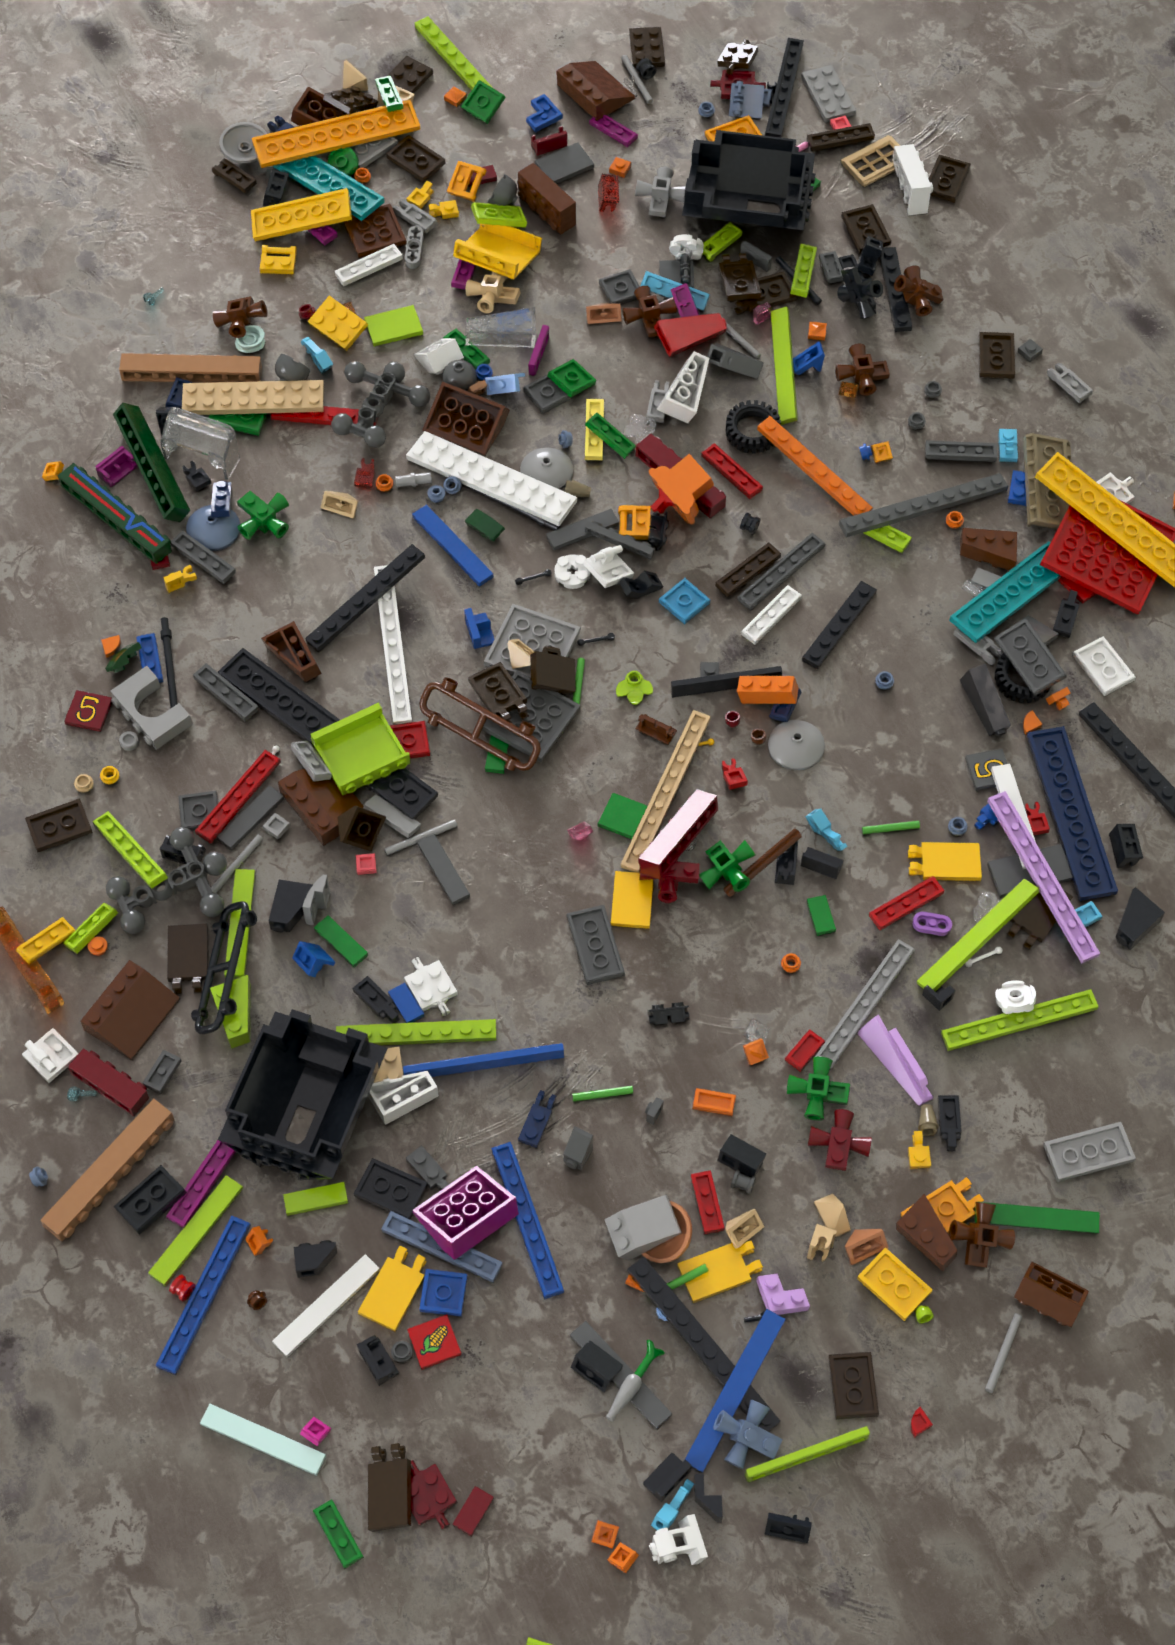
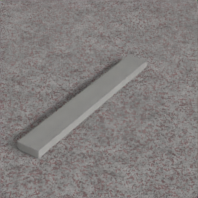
[815,939,915,1071]

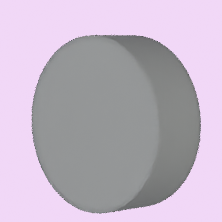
[119,731,139,751]

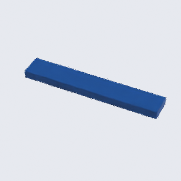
[412,504,494,587]

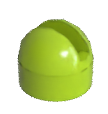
[915,1305,934,1324]

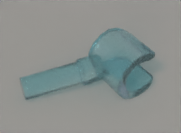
[143,287,164,305]
[67,1087,97,1101]

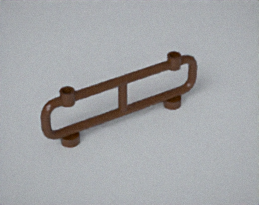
[419,677,541,771]

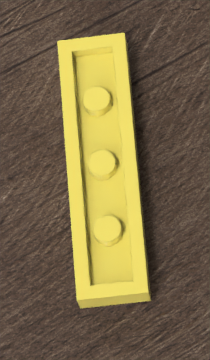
[585,399,604,460]

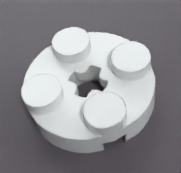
[669,234,704,260]
[555,555,591,589]
[996,981,1036,1014]

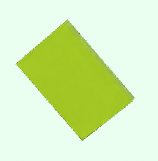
[471,202,527,228]
[364,305,423,347]

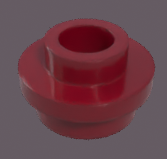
[299,304,316,320]

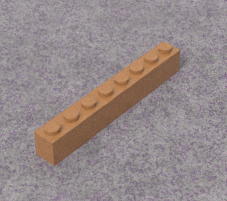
[119,353,262,383]
[40,1098,174,1242]

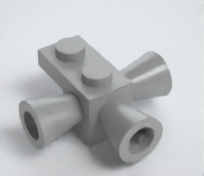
[635,167,686,217]

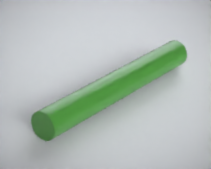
[573,658,585,705]
[862,821,920,834]
[572,1086,633,1102]
[667,1264,709,1290]

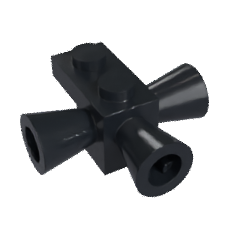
[837,266,883,319]

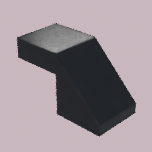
[857,236,883,276]
[619,571,663,598]
[694,1474,723,1523]

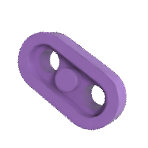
[912,912,952,936]

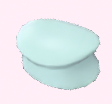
[235,325,265,353]

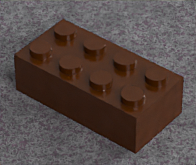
[517,163,576,235]

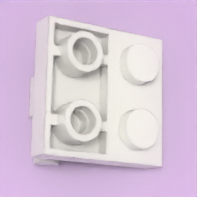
[583,545,634,588]
[22,1028,78,1083]

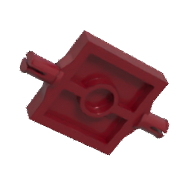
[710,70,766,99]
[411,1460,458,1529]

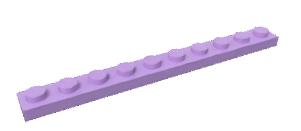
[987,791,1100,964]

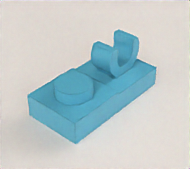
[998,429,1018,462]

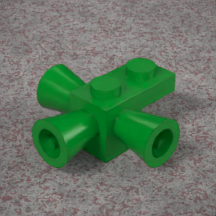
[237,491,289,540]
[699,840,756,892]
[787,1056,850,1121]

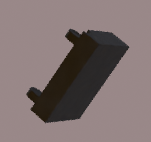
[530,646,576,696]

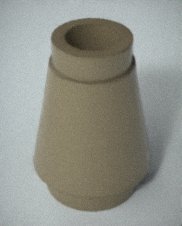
[564,480,591,498]
[918,1104,939,1136]

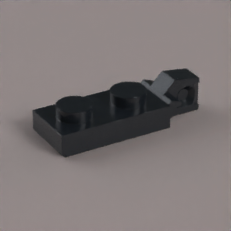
[1053,590,1080,638]
[352,976,400,1024]
[937,1095,962,1151]

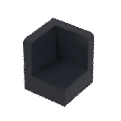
[922,985,955,1011]

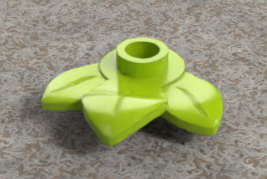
[616,671,653,705]

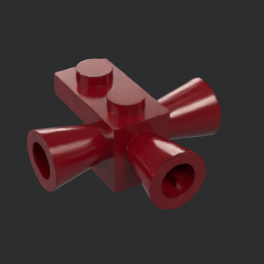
[639,858,700,903]
[808,1109,872,1171]

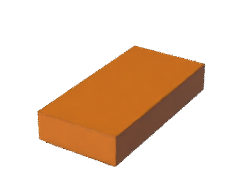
[693,1088,736,1116]

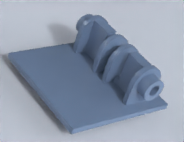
[729,81,764,119]

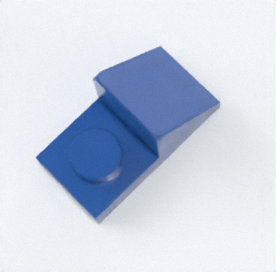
[793,341,825,376]

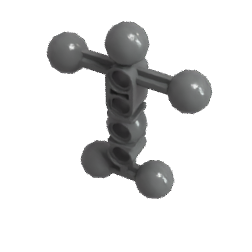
[331,361,431,448]
[106,827,227,934]

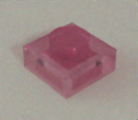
[753,302,771,325]
[567,822,593,840]

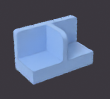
[485,373,525,395]

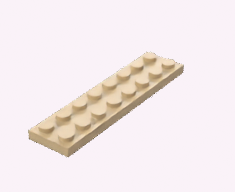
[182,380,324,415]

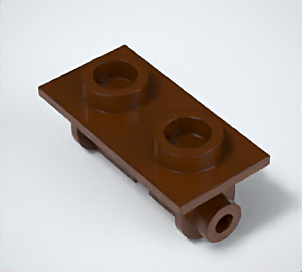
[635,714,677,745]

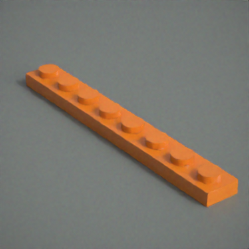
[757,416,873,516]

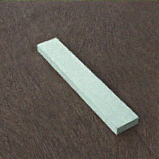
[200,1404,326,1476]

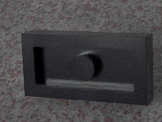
[765,1513,812,1543]

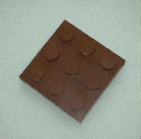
[343,204,407,258]

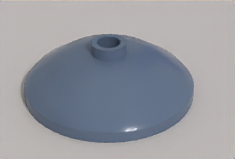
[186,505,240,551]

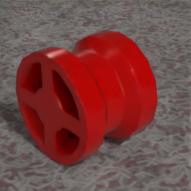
[169,1274,196,1301]

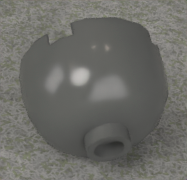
[487,174,518,206]
[275,354,310,381]
[442,360,477,391]

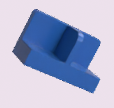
[464,608,494,649]
[292,941,335,977]

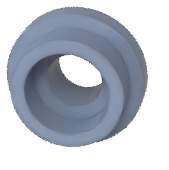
[698,102,715,117]
[558,430,573,448]
[443,476,461,494]
[427,485,445,503]
[875,671,894,689]
[948,817,967,836]
[29,1166,48,1187]

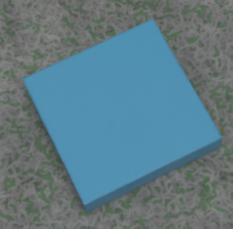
[659,578,711,624]

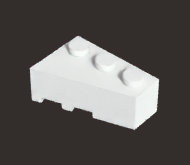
[368,1071,438,1125]

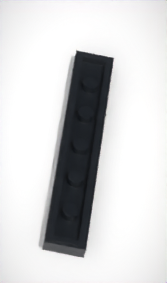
[671,666,782,698]

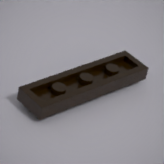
[807,123,875,151]
[715,542,781,597]

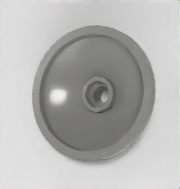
[219,122,267,163]
[520,448,573,490]
[768,720,825,770]

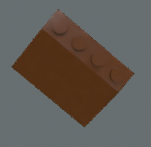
[556,61,635,121]
[422,381,510,456]
[278,768,364,846]
[80,960,180,1060]

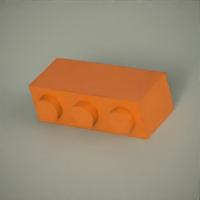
[737,676,799,704]

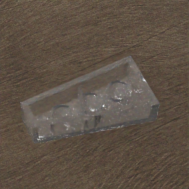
[465,307,536,348]

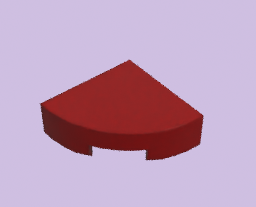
[911,1407,933,1438]

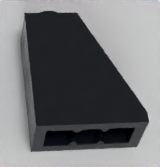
[268,879,313,933]
[1116,887,1165,950]

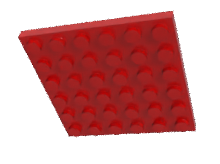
[1039,499,1175,615]

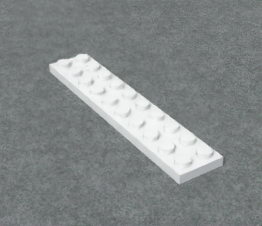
[406,431,577,526]

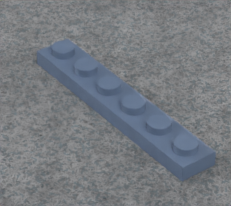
[381,1211,503,1283]

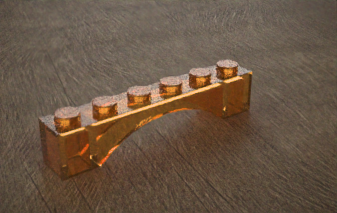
[0,906,65,1014]

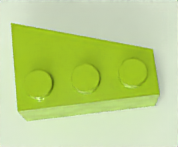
[210,975,251,1049]

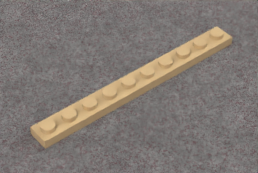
[621,710,711,873]

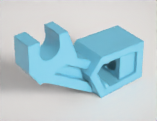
[301,337,333,374]
[805,809,847,851]
[651,1479,694,1530]

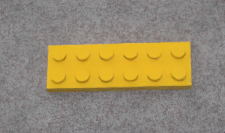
[251,188,352,242]

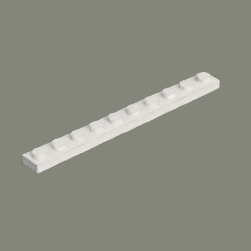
[374,565,412,725]

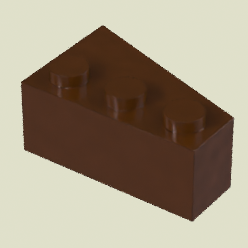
[960,528,1017,572]
[261,621,322,682]
[896,1194,957,1272]

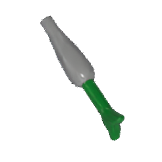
[606,1340,665,1422]

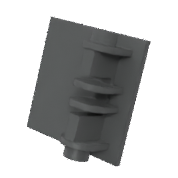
[659,253,694,288]

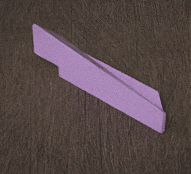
[858,1015,933,1106]

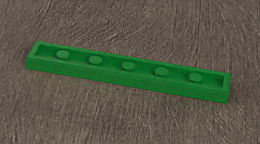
[975,1202,1100,1234]

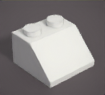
[414,338,464,375]

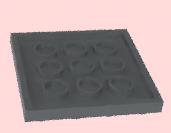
[482,671,580,762]

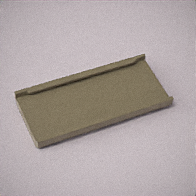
[1023,433,1071,529]

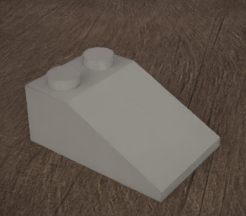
[604,1195,682,1260]

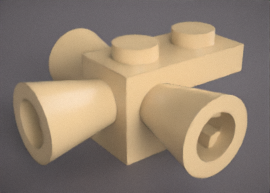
[466,272,521,313]

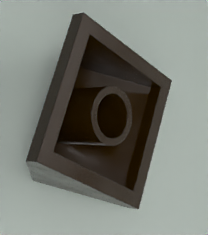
[337,806,386,851]

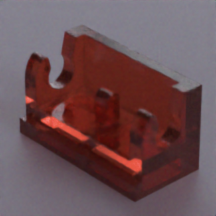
[598,173,619,212]

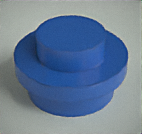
[476,364,493,381]
[859,443,873,460]

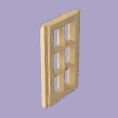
[841,135,900,187]

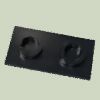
[648,512,669,551]
[648,1002,689,1025]

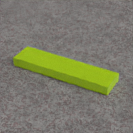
[790,244,817,298]

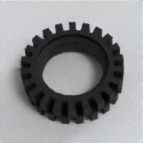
[725,400,781,454]
[994,653,1050,703]

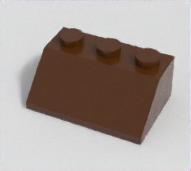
[1014,1262,1089,1328]

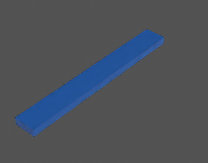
[403,1043,564,1077]
[491,1142,564,1299]
[156,1215,251,1375]
[685,1309,786,1473]

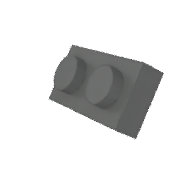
[143,1050,181,1094]

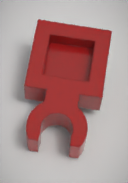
[722,758,748,790]
[1024,802,1050,835]

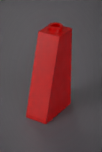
[654,313,727,357]

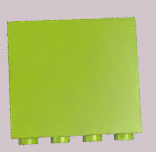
[311,702,410,796]

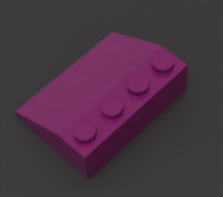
[412,1166,519,1260]

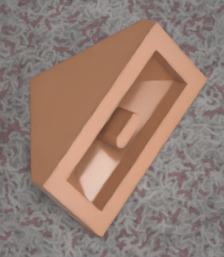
[586,303,622,324]
[845,1229,889,1265]

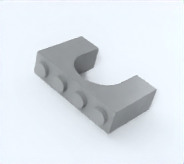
[110,666,193,750]

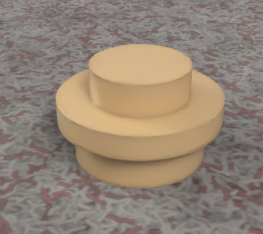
[74,774,94,793]

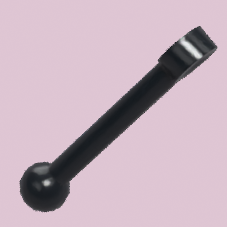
[515,569,551,585]
[577,633,615,646]

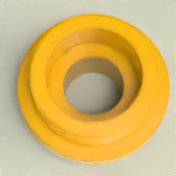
[100,766,120,784]

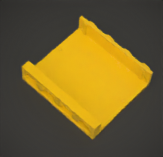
[453,224,542,280]

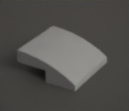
[302,874,331,925]

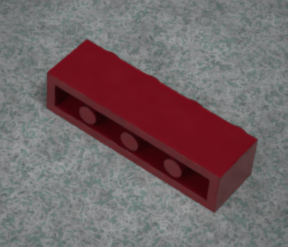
[68,1048,149,1116]

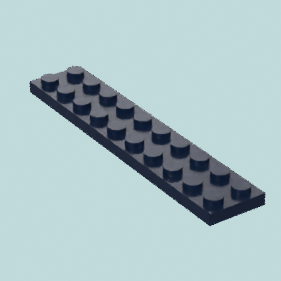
[1027,726,1118,901]

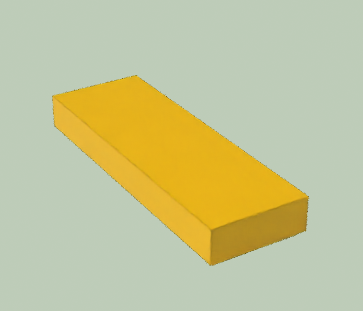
[16,917,75,964]

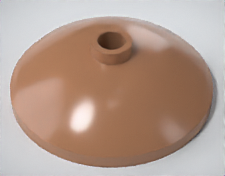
[642,1201,692,1263]

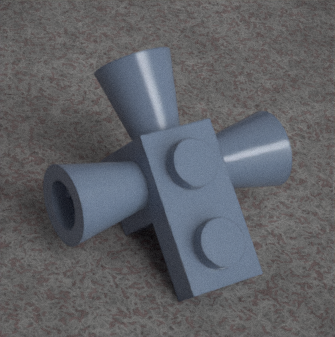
[713,1400,783,1469]

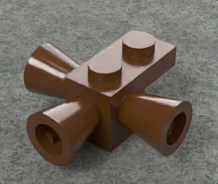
[894,265,944,316]
[622,286,677,338]
[213,296,267,338]
[835,343,890,396]
[949,1202,1015,1268]

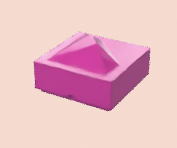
[300,1417,331,1446]

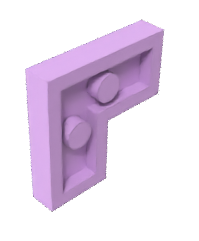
[756,1274,810,1315]

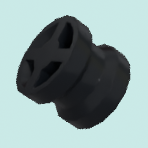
[636,58,657,80]
[740,513,761,534]

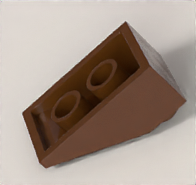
[291,87,348,126]

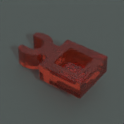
[354,458,375,488]

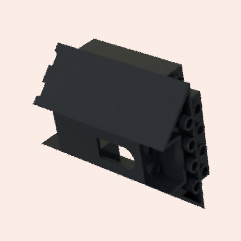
[682,130,816,230]
[218,1009,388,1180]

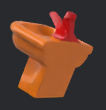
[649,454,714,525]

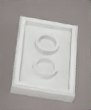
[1072,636,1136,696]

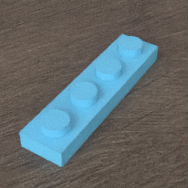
[641,271,710,311]

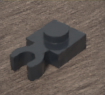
[182,461,211,492]

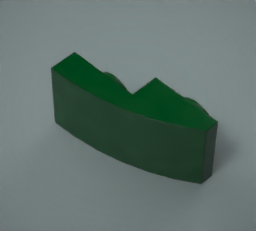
[465,509,505,542]
[105,642,142,673]

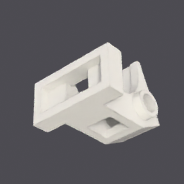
[649,1514,708,1565]

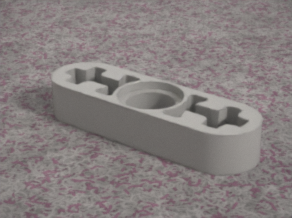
[405,225,424,269]

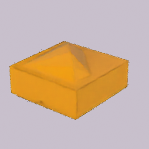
[870,441,893,463]
[42,461,64,481]

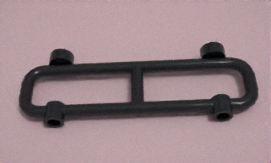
[191,901,257,1034]

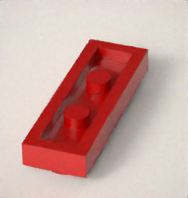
[690,1170,725,1235]

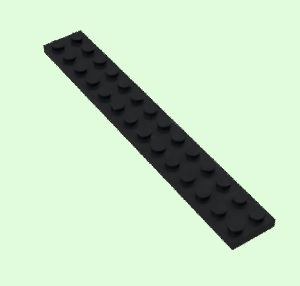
[218,648,438,820]

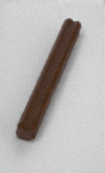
[723,828,802,897]

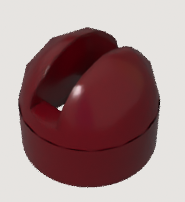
[725,711,740,727]

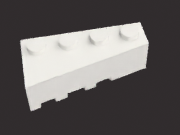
[892,144,933,216]
[656,351,709,423]

